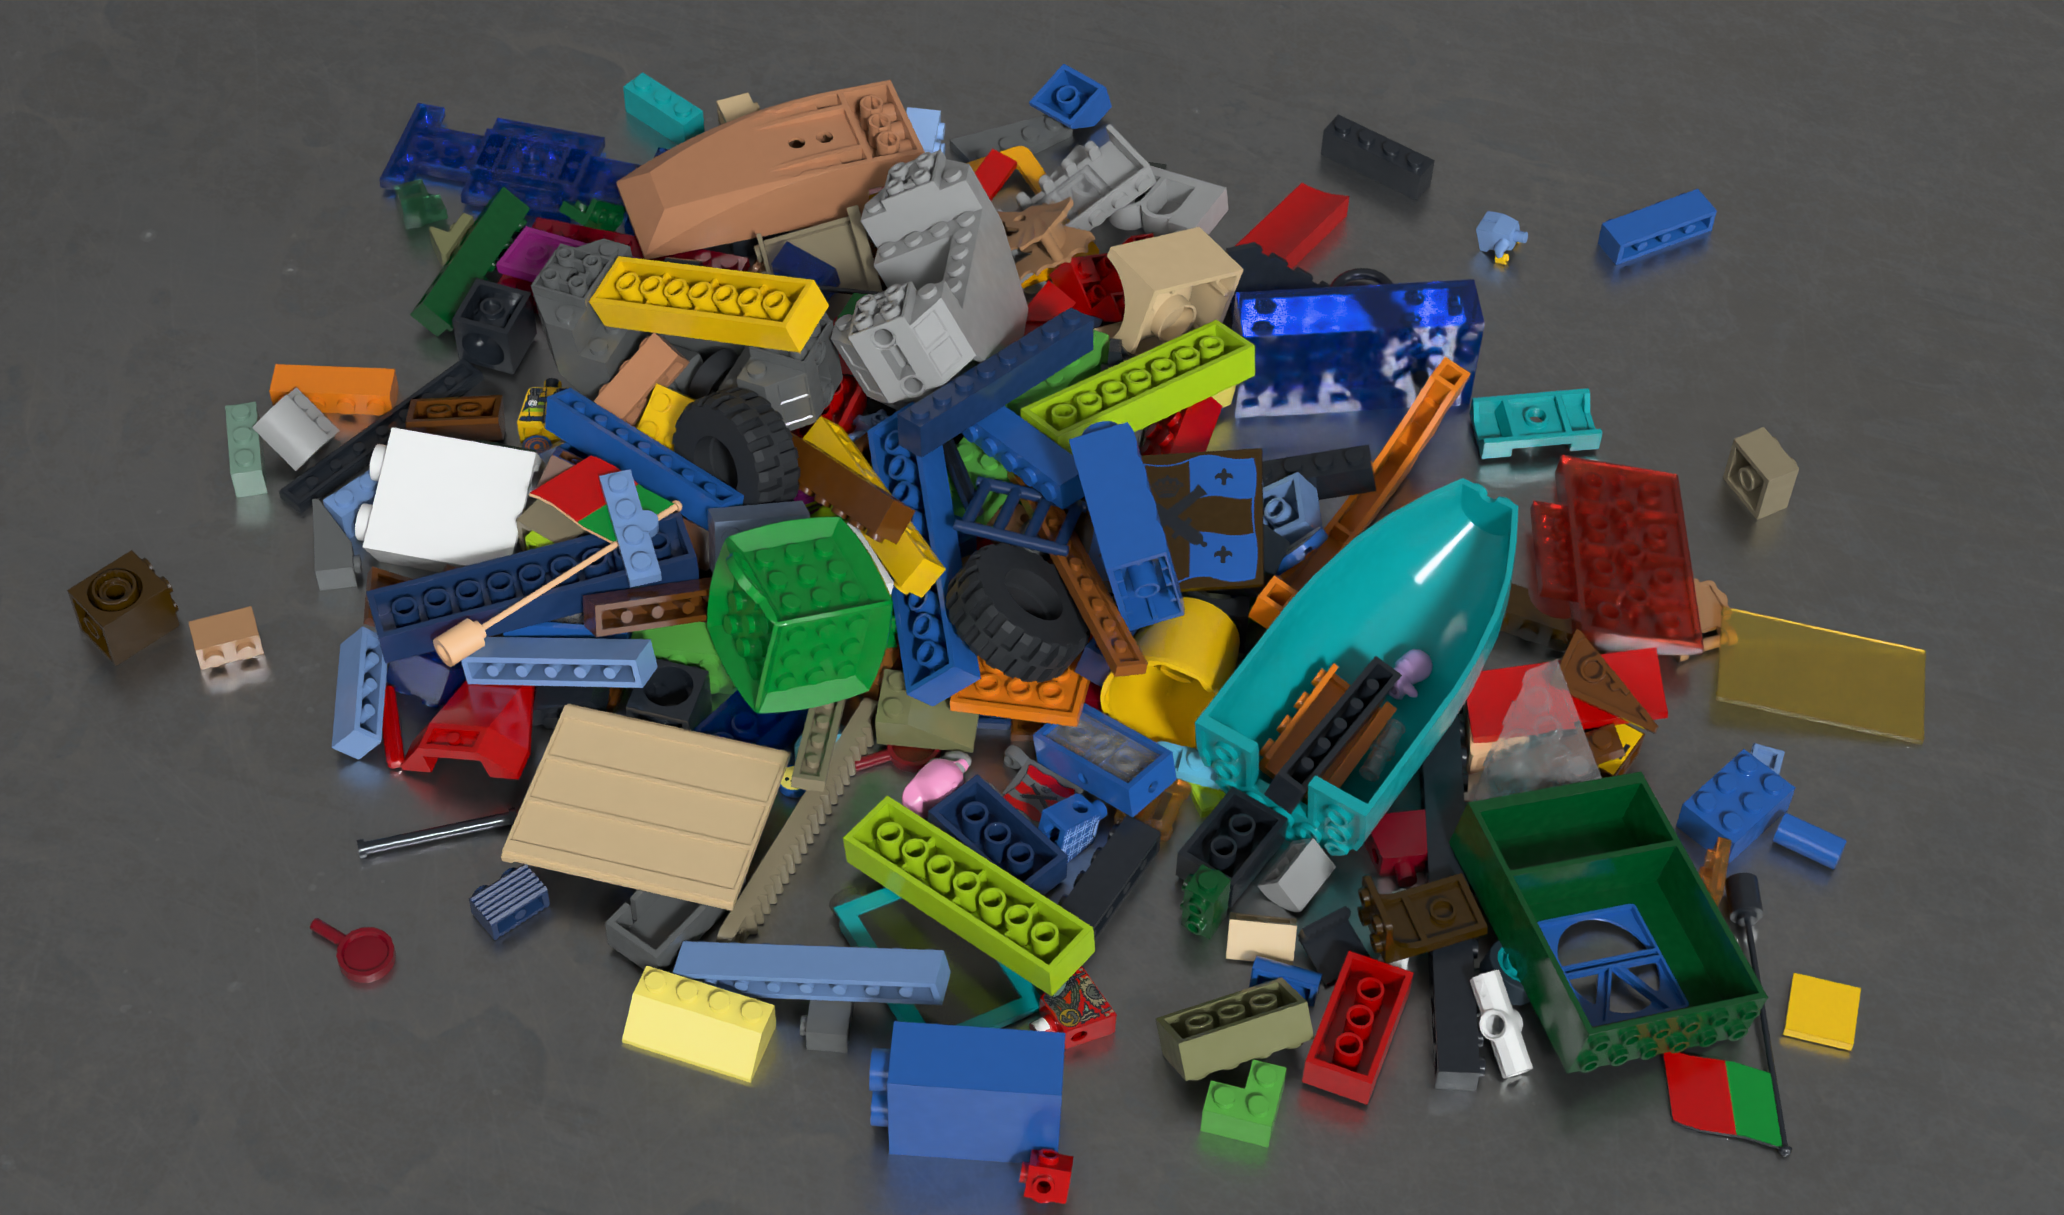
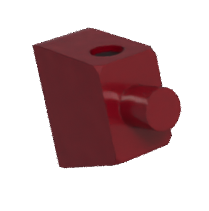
[1364,809,1427,887]

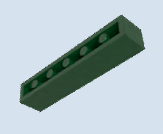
[410,186,530,337]

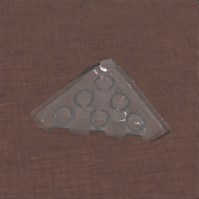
[1468,659,1603,802]

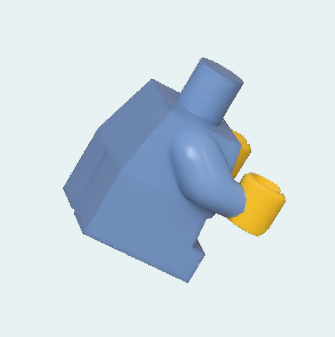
[1476,211,1528,265]

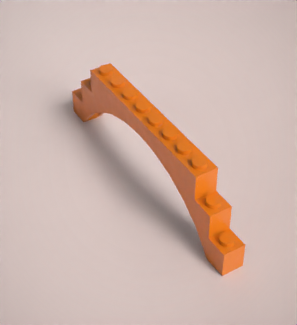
[1248,357,1471,629]

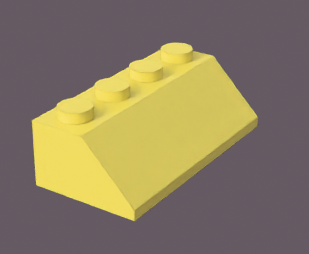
[622,966,776,1083]

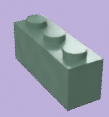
[225,402,268,498]

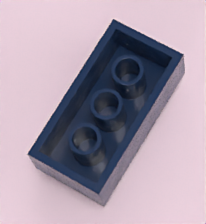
[928,774,1068,896]

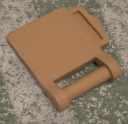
[1642,578,1737,662]

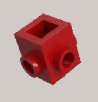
[1019,1149,1074,1204]

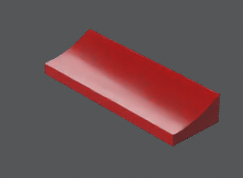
[1235,183,1350,269]
[1466,647,1668,743]

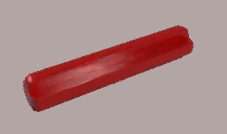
[382,685,404,769]

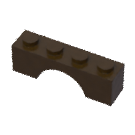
[1500,583,1618,654]

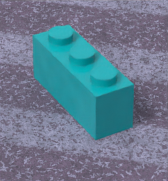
[623,72,705,145]

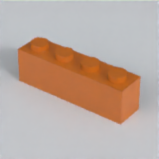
[269,364,399,416]

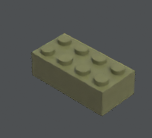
[1155,977,1314,1081]

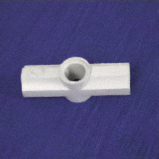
[1470,970,1533,1078]

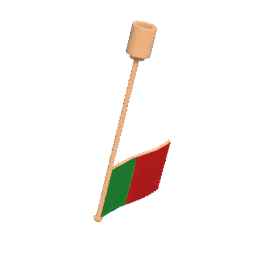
[433,456,682,667]

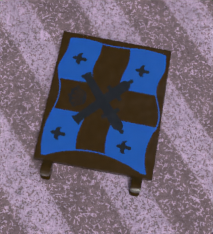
[1074,448,1264,596]

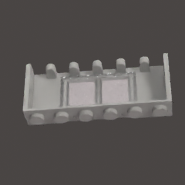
[996,124,1156,283]

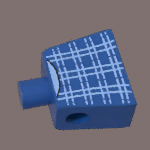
[1038,793,1108,863]

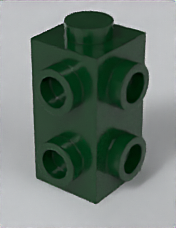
[1180,864,1231,939]

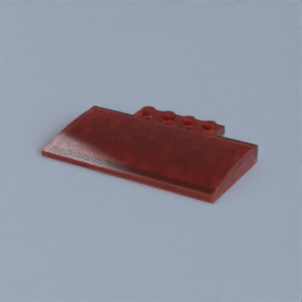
[1530,455,1704,655]

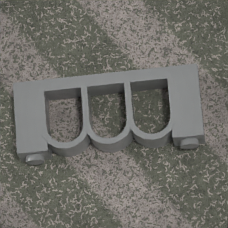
[1049,144,1229,237]

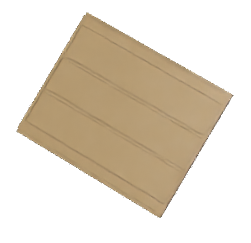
[501,704,791,911]

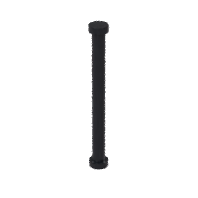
[357,807,517,859]

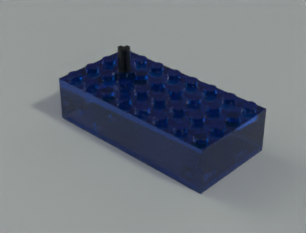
[1232,279,1485,418]

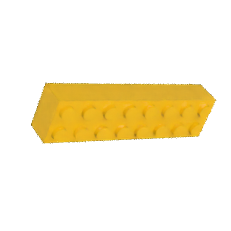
[589,256,829,353]

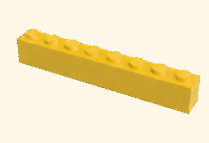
[803,416,946,598]

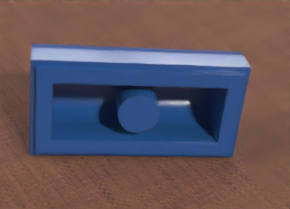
[1773,813,1847,870]
[1249,956,1323,1007]

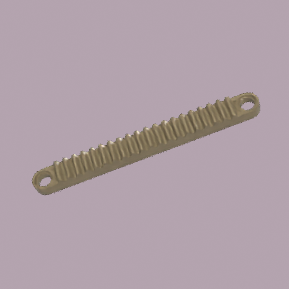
[716,697,879,943]

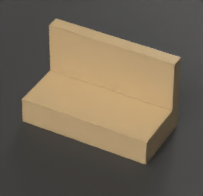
[1226,912,1297,965]

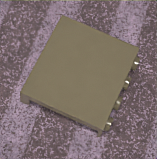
[754,205,883,321]

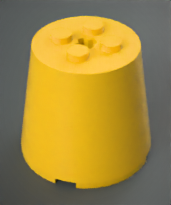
[1100,597,1240,749]

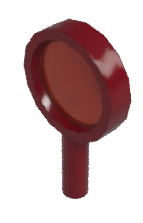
[855,745,942,773]

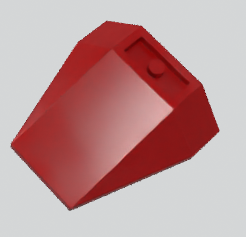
[401,680,535,780]

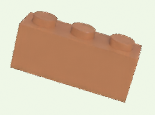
[594,333,690,427]

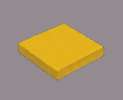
[1783,973,1861,1051]

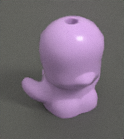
[1389,649,1433,700]

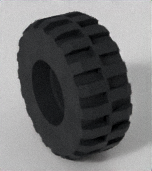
[672,387,800,506]
[946,543,1091,683]

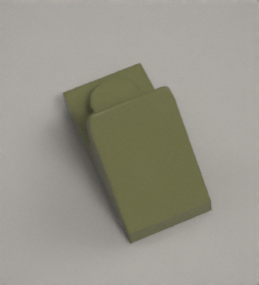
[429,213,474,267]

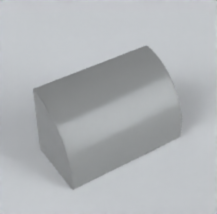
[1257,838,1336,912]

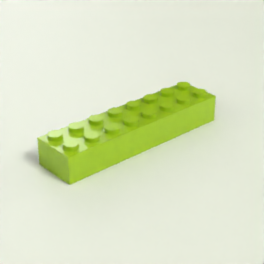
[1020,319,1255,455]
[843,796,1095,996]

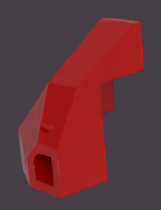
[1049,233,1154,322]

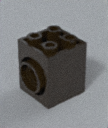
[67,550,180,666]

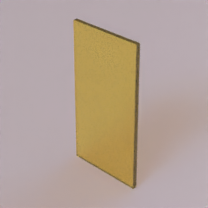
[1715,607,1926,745]

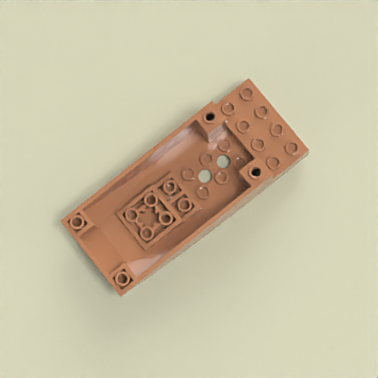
[616,80,925,260]

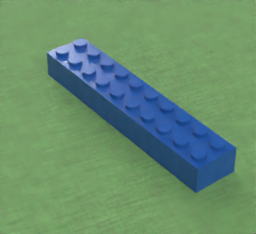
[867,401,981,706]

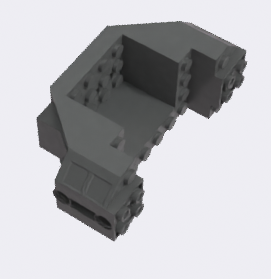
[531,239,843,431]

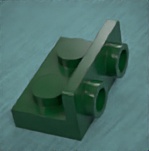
[559,198,626,232]

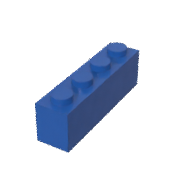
[1598,189,1717,265]

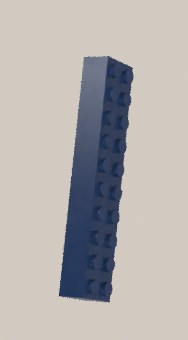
[366,512,700,663]

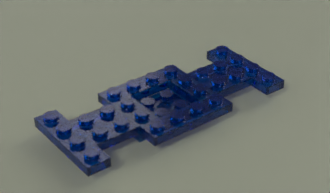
[379,103,670,236]

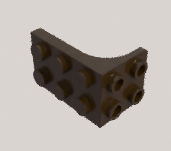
[1357,873,1488,964]

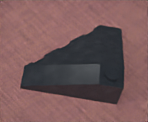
[1223,242,1331,348]

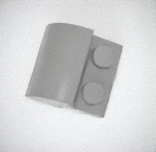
[252,387,340,471]

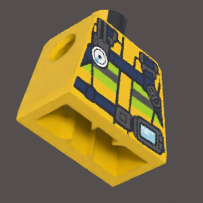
[517,378,567,444]

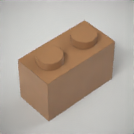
[188,606,264,670]

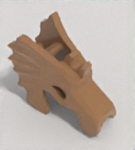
[997,197,1095,280]

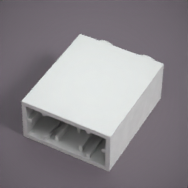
[355,427,547,573]

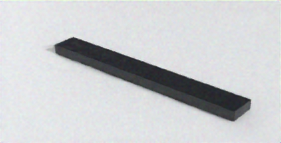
[279,358,484,514]

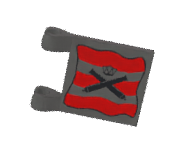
[985,745,1084,828]

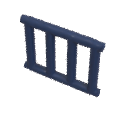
[953,476,1088,557]

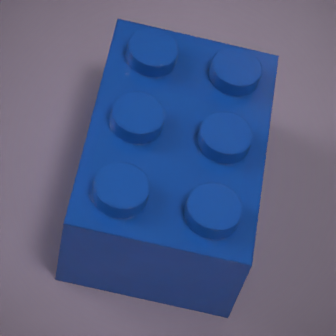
[1676,749,1796,865]

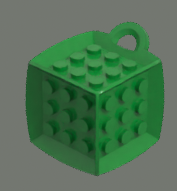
[707,517,893,713]

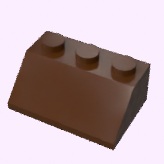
[405,395,506,444]

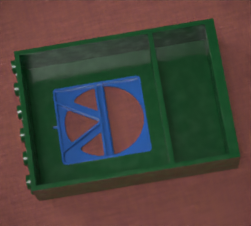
[1449,771,1768,1074]

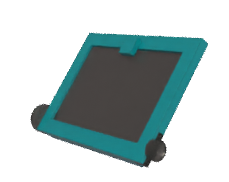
[829,887,1040,1028]

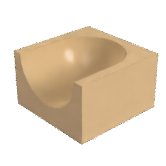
[1093,227,1244,355]

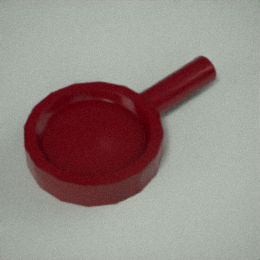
[310,918,396,983]

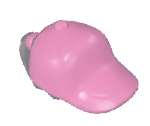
[902,751,972,819]

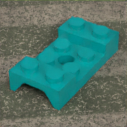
[1469,388,1603,459]

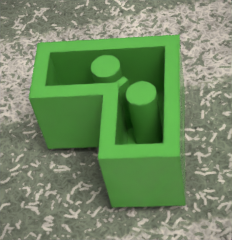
[1200,1059,1287,1148]

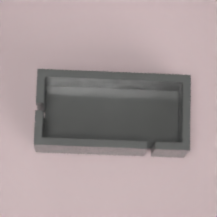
[605,877,747,972]

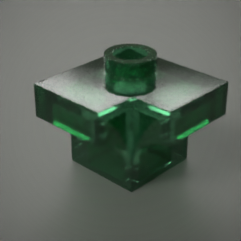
[394,179,448,229]

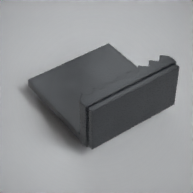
[1298,906,1371,985]

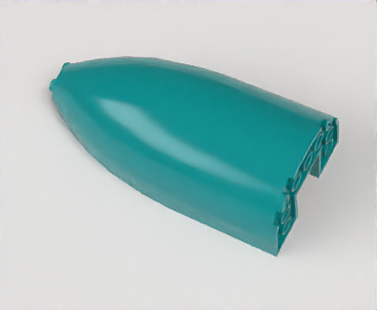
[1195,478,1519,856]

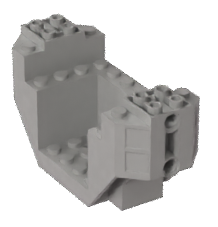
[831,149,1028,410]

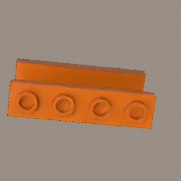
[1259,663,1397,805]

